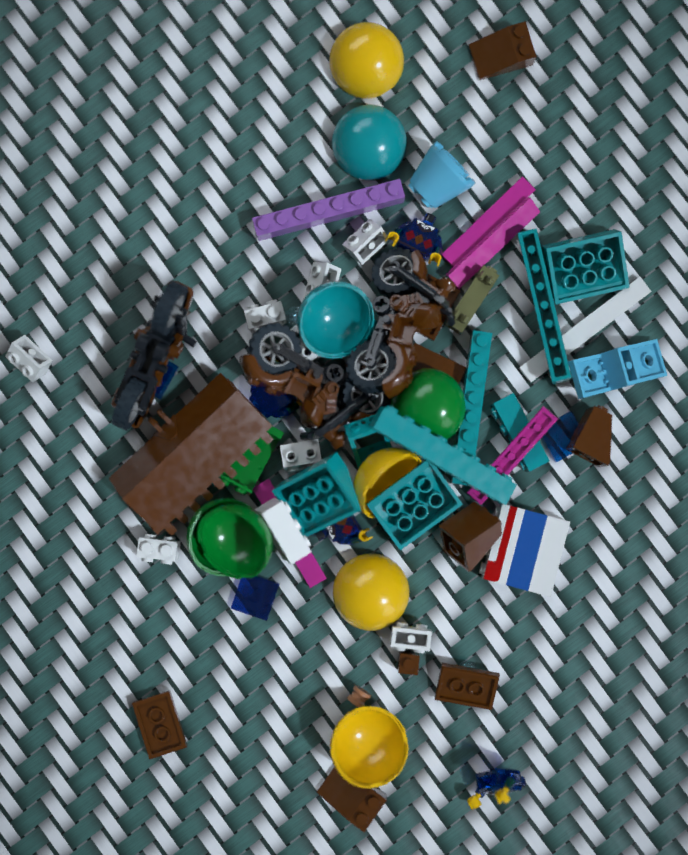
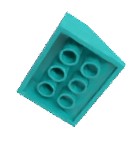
[541,229,630,305]
[272,452,361,537]
[366,461,463,551]

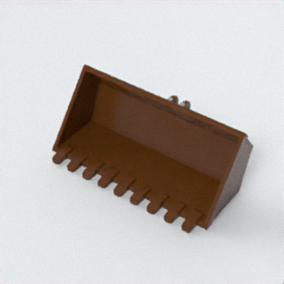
[109,373,273,535]

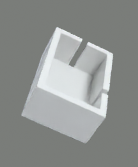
[254,498,311,564]

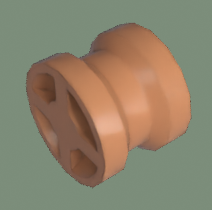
[347,685,371,707]

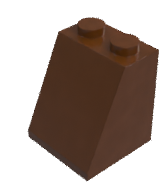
[565,405,612,467]
[439,501,502,572]

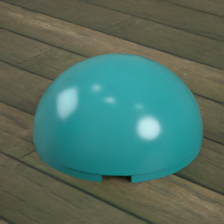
[332,104,407,181]
[297,281,374,359]

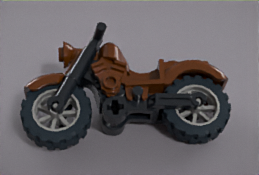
[346,247,456,399]
[111,280,197,431]
[239,323,390,450]

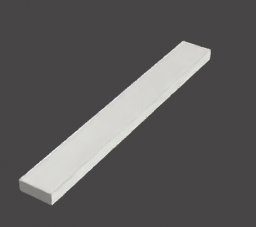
[519,277,652,383]

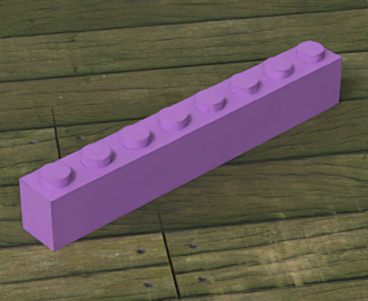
[252,179,405,241]

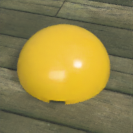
[329,22,404,99]
[353,447,422,518]
[333,553,409,631]
[330,706,408,788]

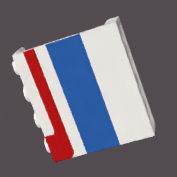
[479,504,570,597]

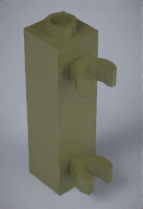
[445,265,500,335]

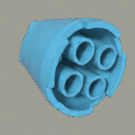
[408,141,476,209]

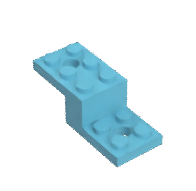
[568,339,668,399]

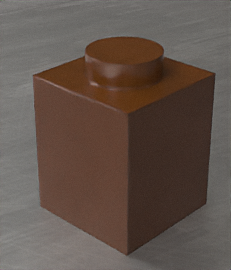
[397,651,420,675]

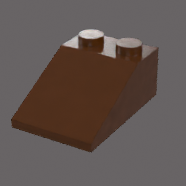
[469,21,536,81]
[317,766,387,832]

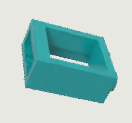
[344,414,392,468]

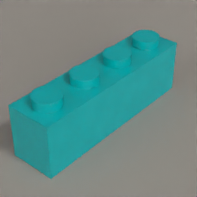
[490,393,550,472]

